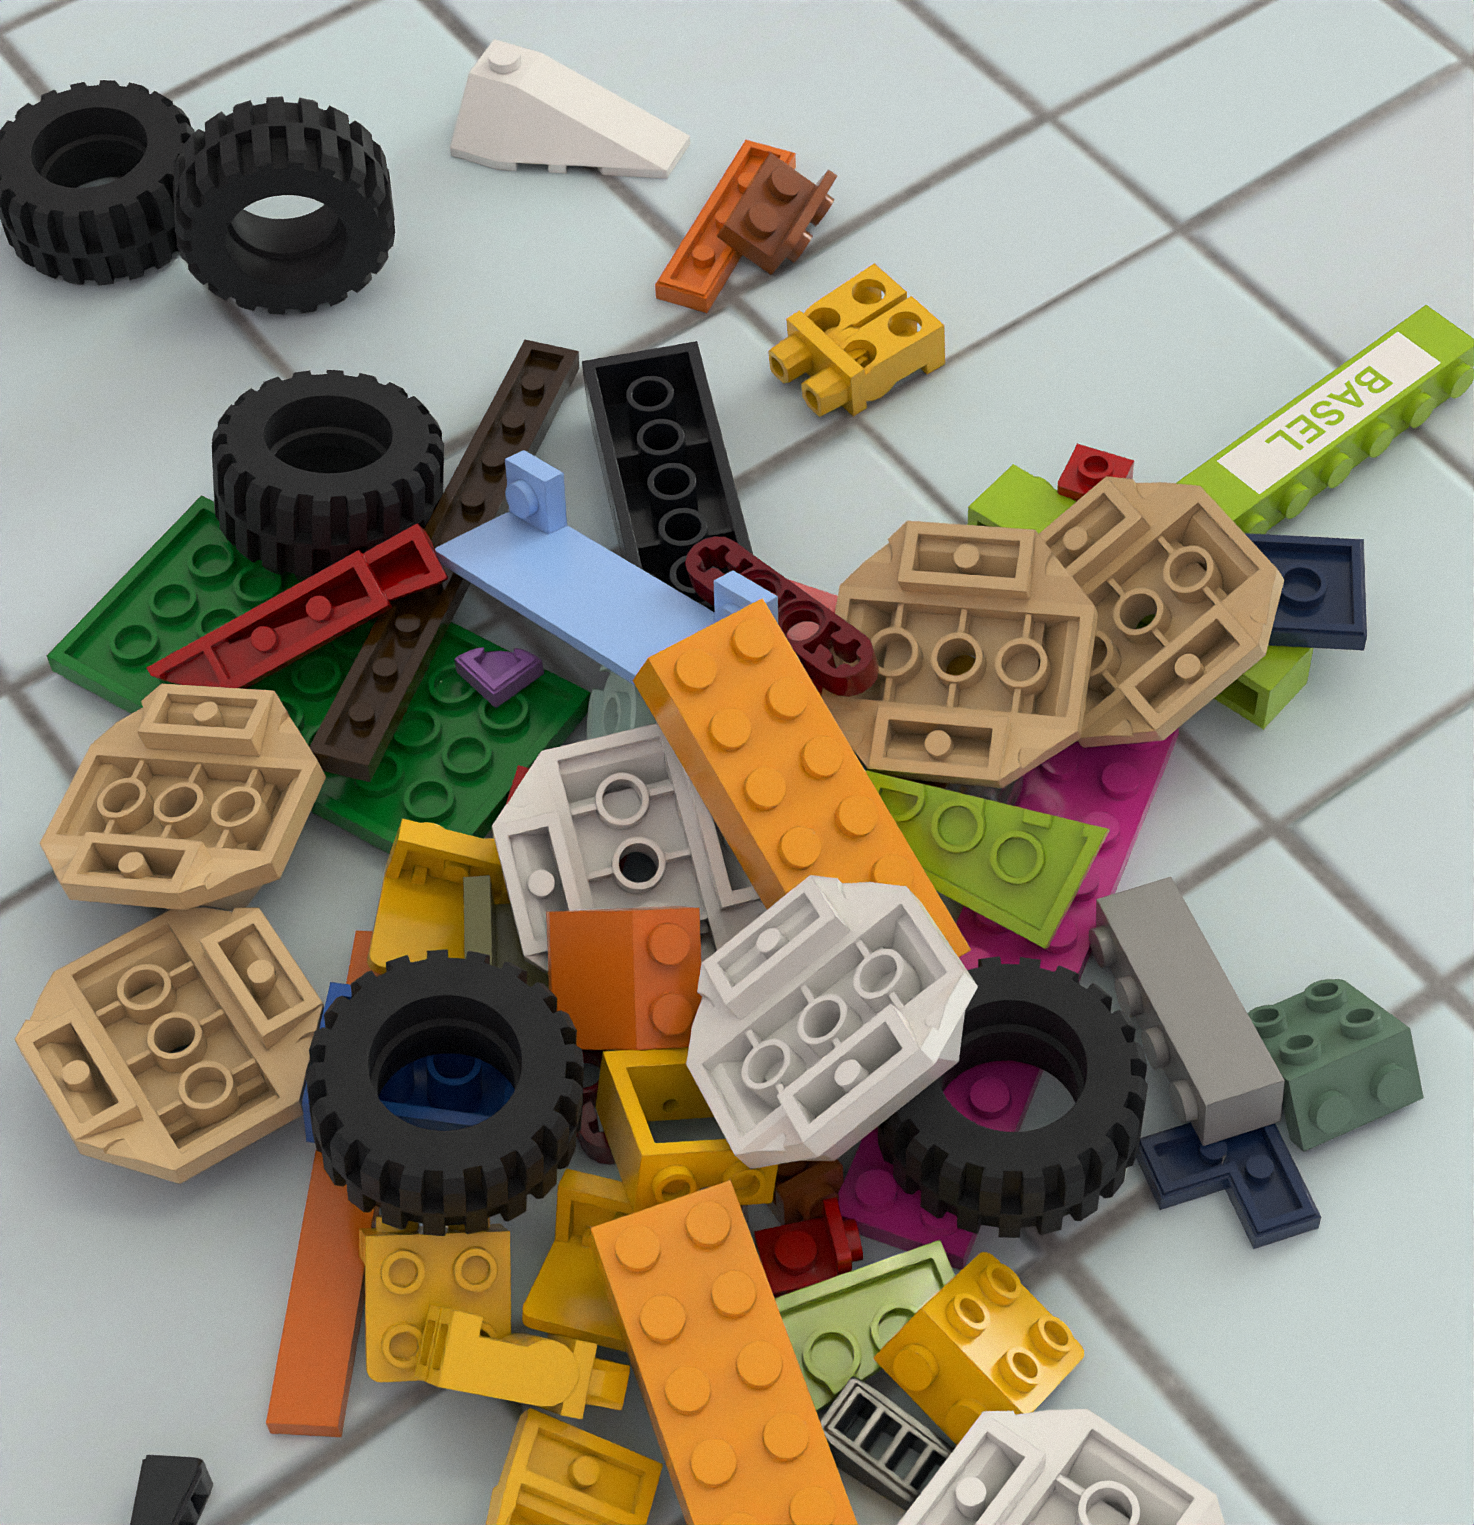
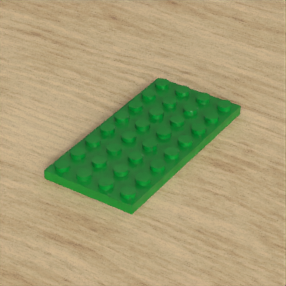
[47,495,591,854]

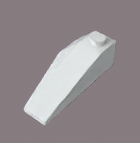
[450,39,690,179]

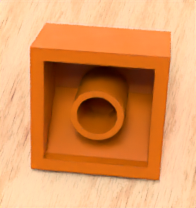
[546,906,702,1050]

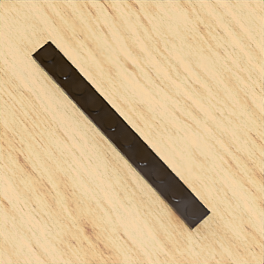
[309,339,580,782]

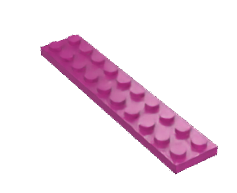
[838,728,1179,1270]

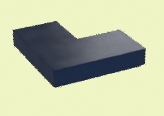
[1136,1122,1321,1249]

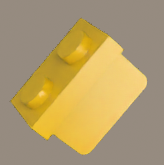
[367,818,510,974]
[522,1168,633,1352]
[359,1215,511,1382]
[873,1252,1084,1445]

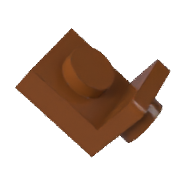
[767,1159,844,1226]

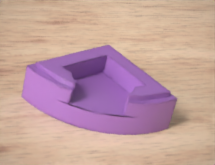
[454,647,544,708]

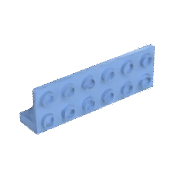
[435,450,778,685]

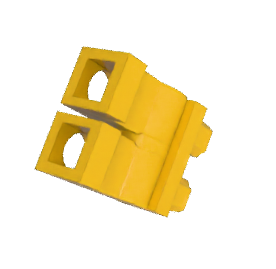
[768,263,945,417]
[414,1304,630,1419]

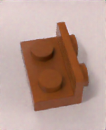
[717,153,837,275]

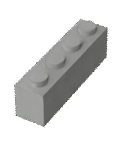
[1089,877,1285,1146]

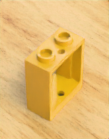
[595,1047,778,1213]

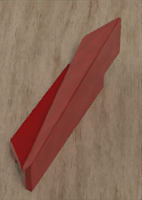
[147,523,449,689]

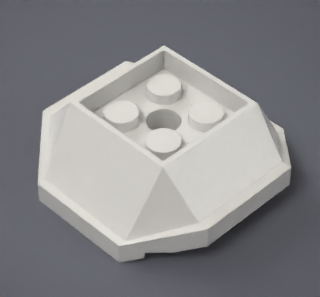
[492,723,767,975]
[686,875,978,1169]
[897,1409,1225,1525]

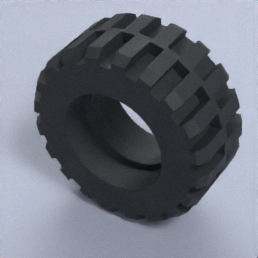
[0,80,195,285]
[173,96,395,315]
[212,370,444,581]
[306,949,584,1236]
[878,956,1148,1238]

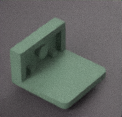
[1247,979,1424,1151]

